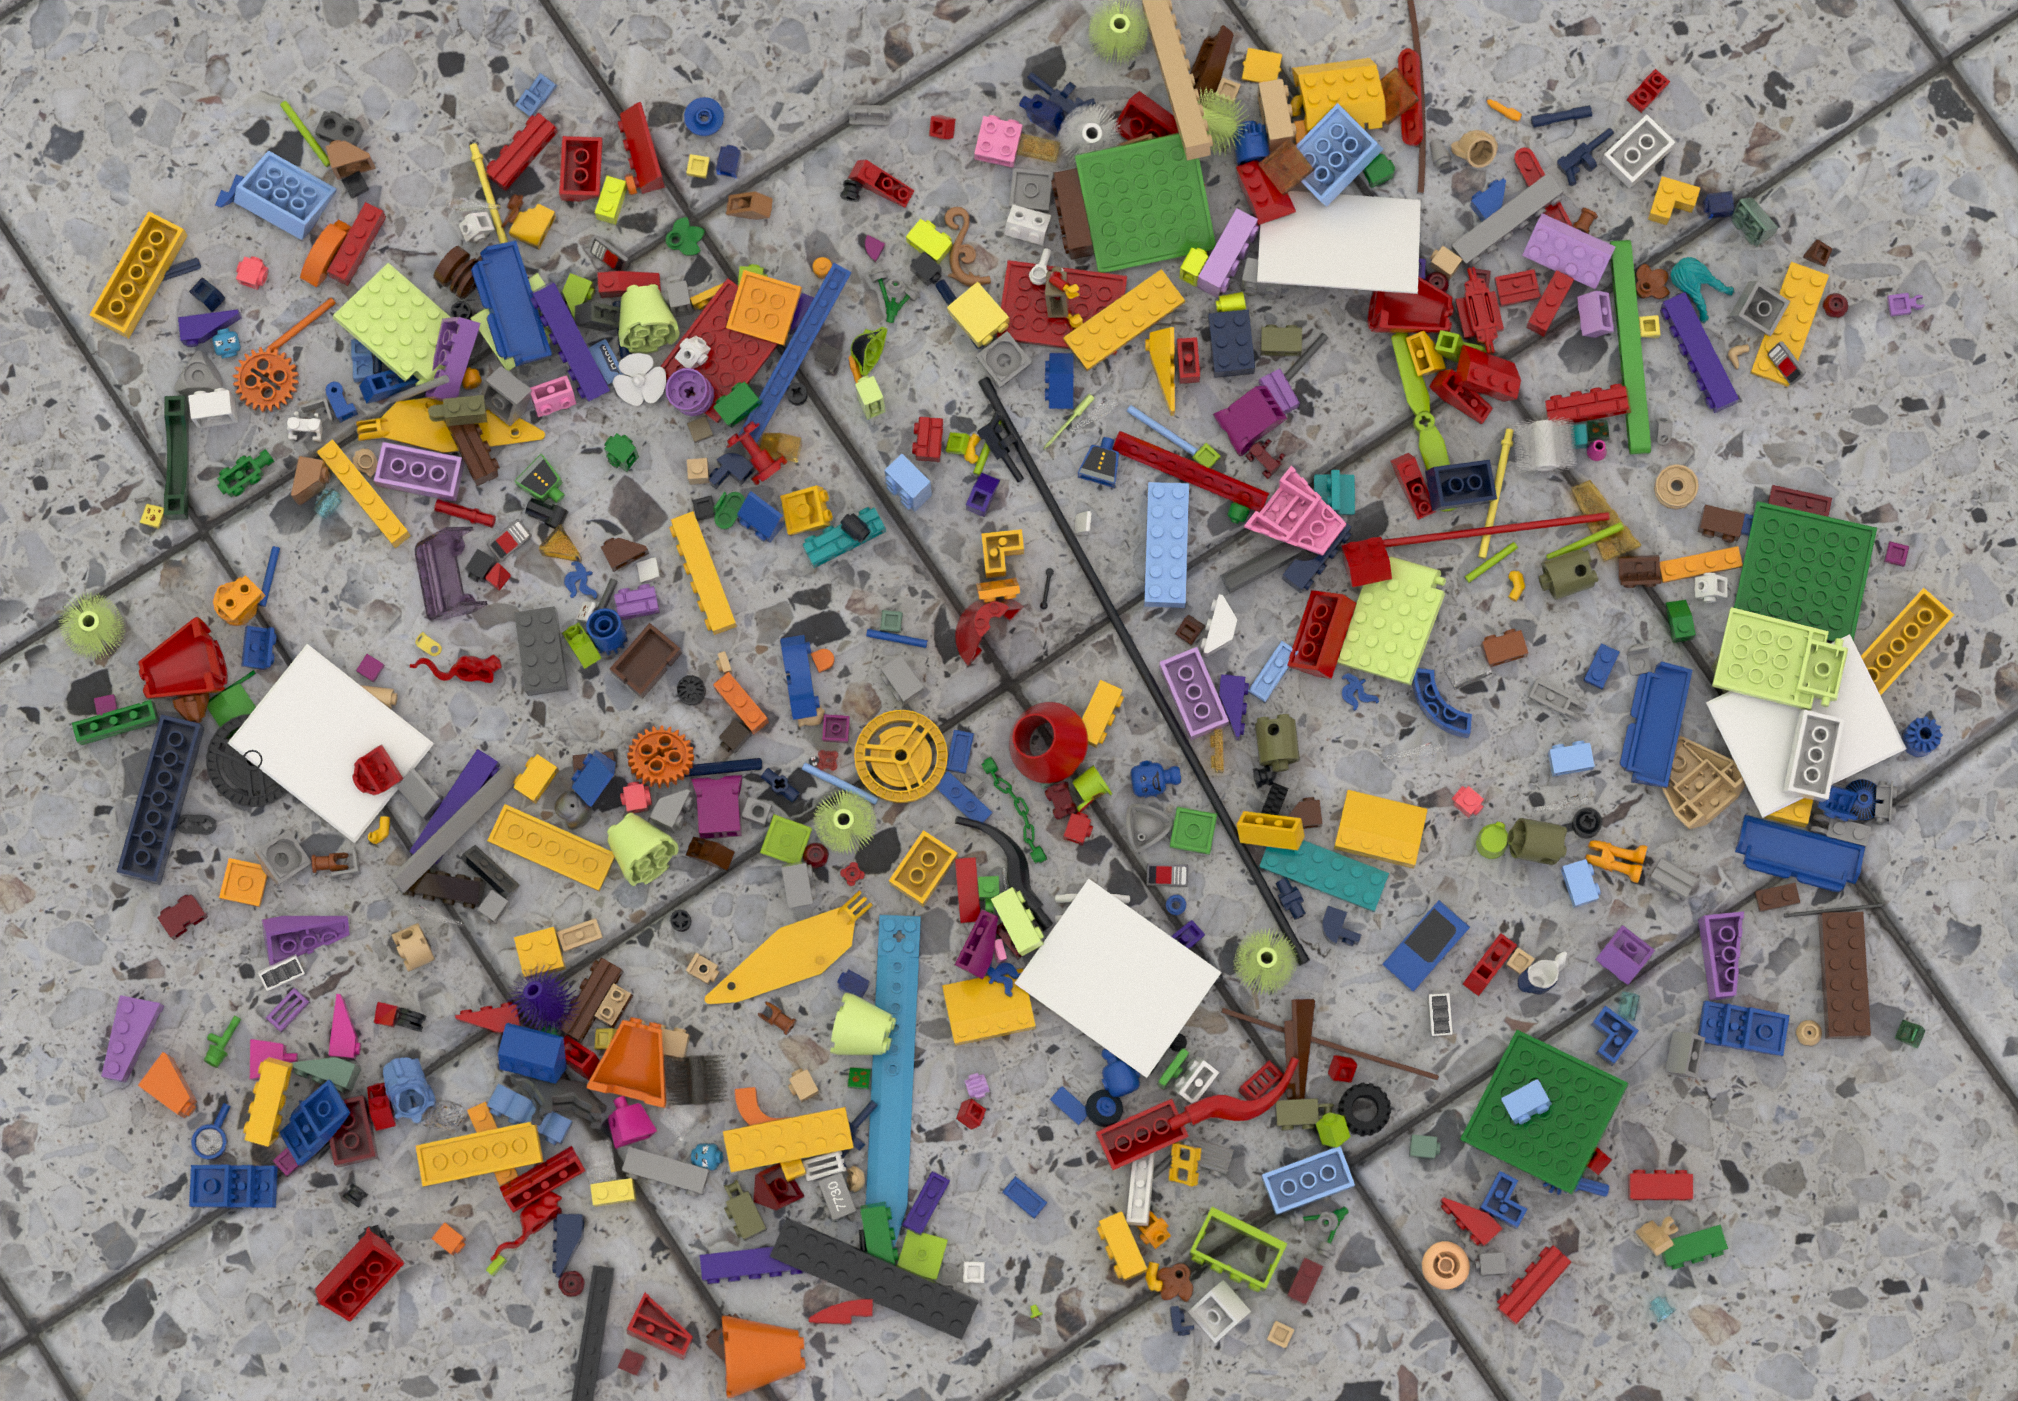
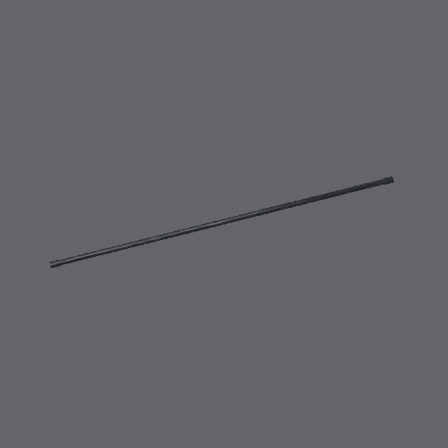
[978,377,1310,966]

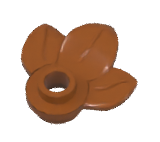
[501,194,524,228]
[1636,264,1670,299]
[1156,1263,1193,1302]

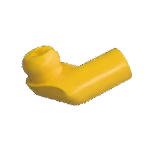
[1290,95,1303,117]
[964,433,981,464]
[1508,570,1525,602]
[368,816,390,844]
[1145,1262,1163,1292]

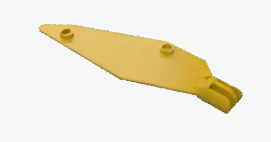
[356,398,545,453]
[705,890,873,1004]

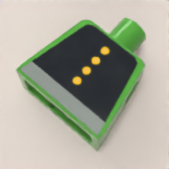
[514,454,565,503]

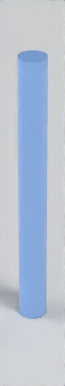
[1127,405,1198,456]
[802,762,879,805]

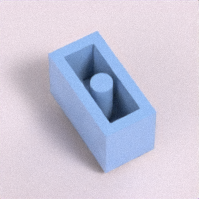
[1548,741,1595,777]
[1561,859,1601,908]
[1501,1079,1552,1124]

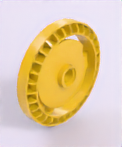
[854,710,948,803]

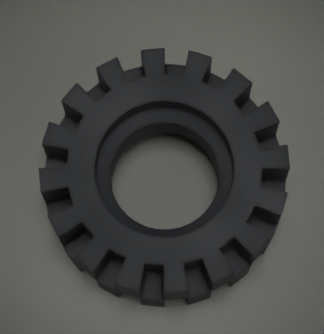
[1261,782,1289,815]

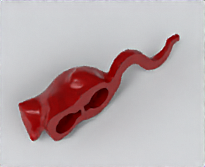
[410,654,502,683]
[490,1191,562,1261]

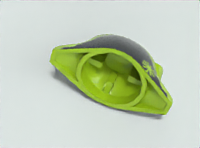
[850,327,888,376]

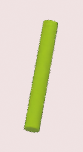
[973,421,1001,476]
[1464,542,1518,583]

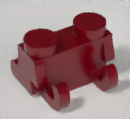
[1245,439,1286,479]
[1045,781,1079,820]

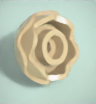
[1796,1020,1822,1046]
[846,1166,865,1192]

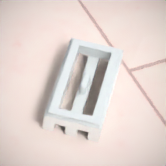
[802,1151,846,1182]

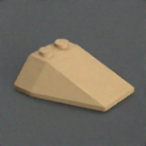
[1661,735,1746,829]

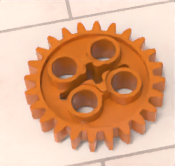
[233,347,299,413]
[627,725,694,788]

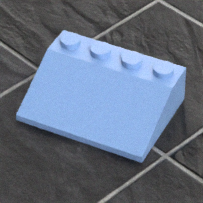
[1281,103,1383,206]
[234,151,337,240]

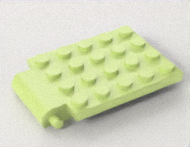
[333,263,451,386]
[1337,556,1446,686]
[1712,607,1848,711]

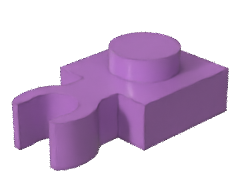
[1887,293,1925,317]

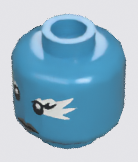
[212,328,241,359]
[691,1143,723,1171]

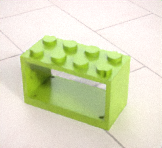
[1189,1207,1288,1293]

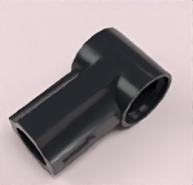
[525,498,569,530]

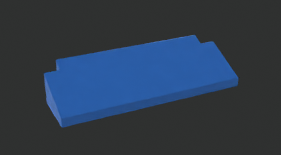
[471,241,552,367]
[1620,661,1693,788]
[1735,815,1865,892]

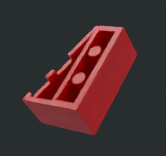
[627,1292,693,1360]

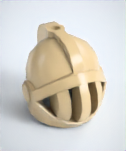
[1451,130,1498,168]

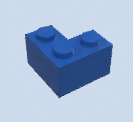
[1045,353,1074,409]
[1591,1006,1639,1066]
[1479,1171,1527,1229]

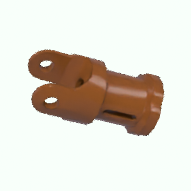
[1572,207,1598,234]
[312,853,349,873]
[758,1001,797,1035]

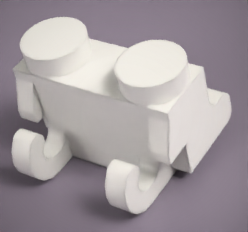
[287,411,323,442]

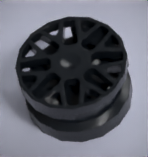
[677,675,706,706]
[1572,808,1602,839]
[394,1007,427,1032]

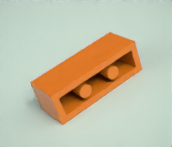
[713,672,769,735]

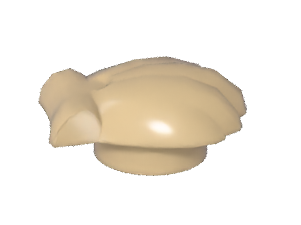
[353,449,378,478]
[797,705,825,727]

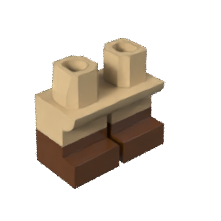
[594,983,634,1029]

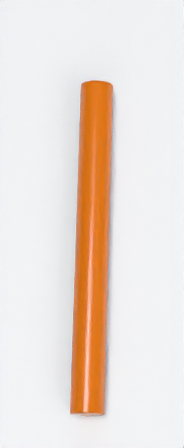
[268,298,336,353]

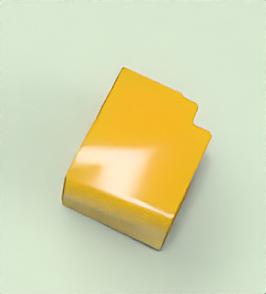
[509,204,556,250]

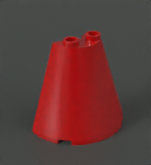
[1368,276,1454,333]
[955,596,1024,666]
[138,617,228,699]

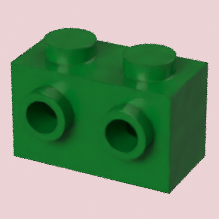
[604,433,639,472]

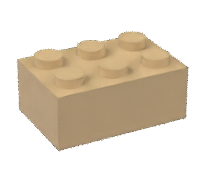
[1257,79,1296,151]

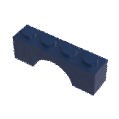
[1282,522,1352,593]

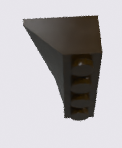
[399,869,486,910]

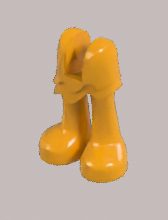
[1585,840,1647,883]

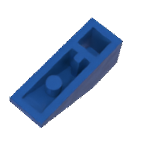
[359,370,419,404]

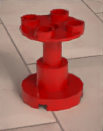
[726,421,788,486]

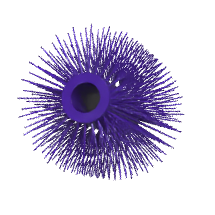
[506,965,580,1033]

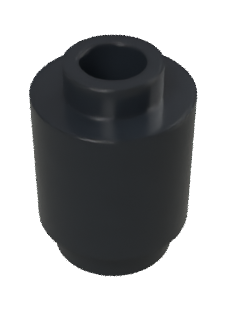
[840,513,871,543]

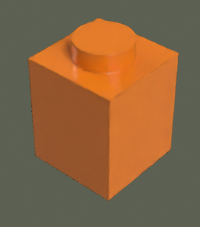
[431,1222,466,1255]

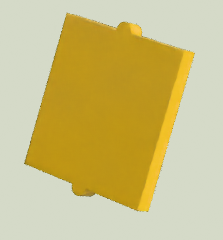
[1242,48,1282,83]

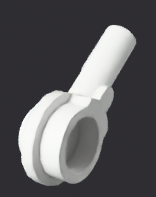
[1029,248,1051,285]

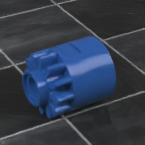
[1232,121,1271,166]
[586,608,628,656]
[1901,716,1943,757]

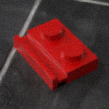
[1494,269,1541,307]

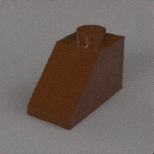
[601,538,649,572]
[1287,797,1323,829]

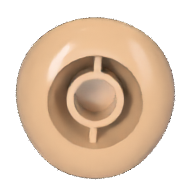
[1422,1241,1470,1290]

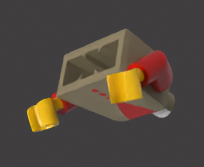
[1045,266,1083,328]

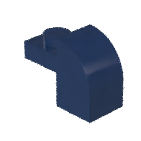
[709,453,755,489]
[1322,906,1361,946]

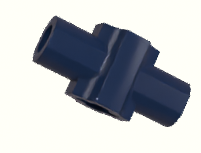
[761,768,800,803]
[1275,877,1306,920]

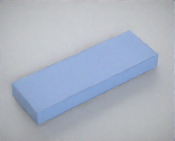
[1248,641,1299,703]

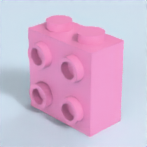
[974,115,1023,168]

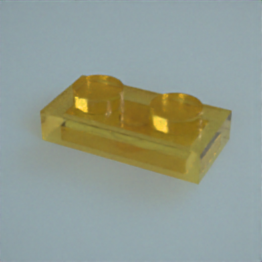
[1017,134,1061,163]
[1210,729,1224,773]

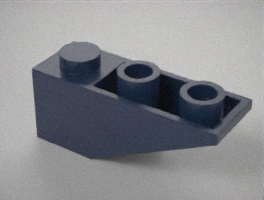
[552,1214,584,1278]

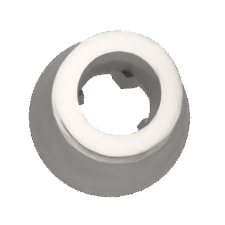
[1429,139,1452,170]

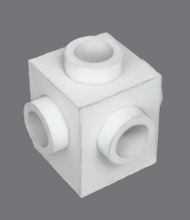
[459,212,495,243]
[675,336,711,369]
[1694,573,1727,603]

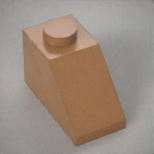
[726,191,773,220]

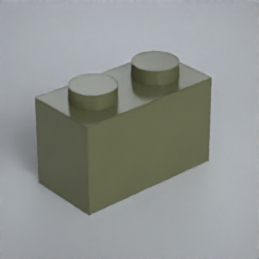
[1260,324,1302,357]

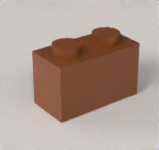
[1480,629,1529,668]

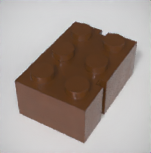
[610,623,682,699]

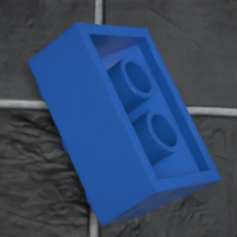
[498,1023,567,1084]

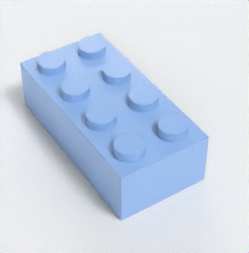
[1261,1146,1355,1216]

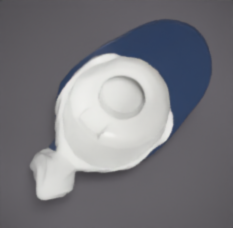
[1518,952,1567,995]

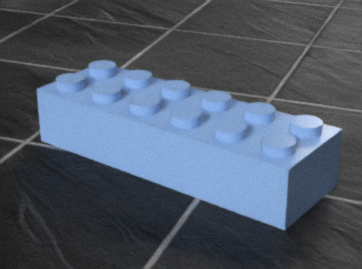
[1144,482,1189,608]

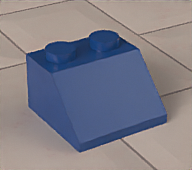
[737,491,785,543]
[571,749,616,807]

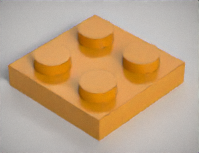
[219,858,268,907]

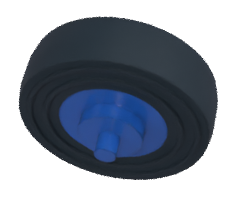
[1086,1089,1123,1127]

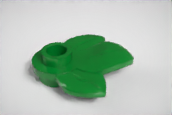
[666,217,705,256]

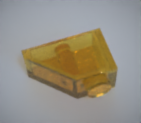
[760,433,803,462]

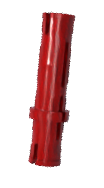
[434,499,496,528]

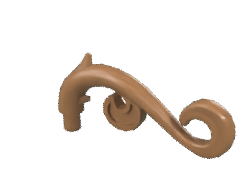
[945,207,991,287]

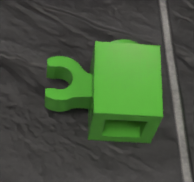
[978,876,1000,913]

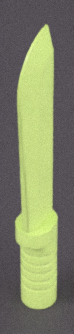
[1043,394,1095,450]

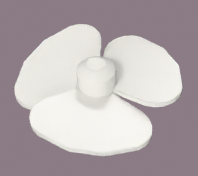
[613,353,667,406]

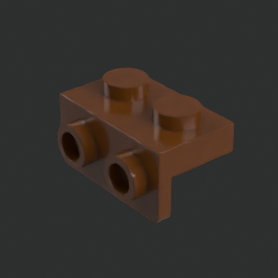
[1618,555,1661,588]

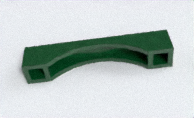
[164,396,189,520]

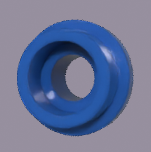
[1166,895,1186,915]

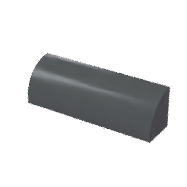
[1220,542,1302,593]

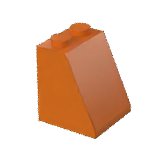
[138,1052,197,1118]

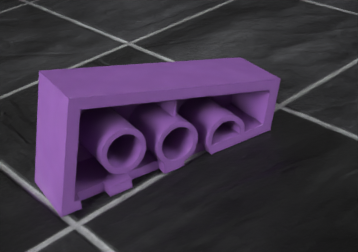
[101,995,164,1083]

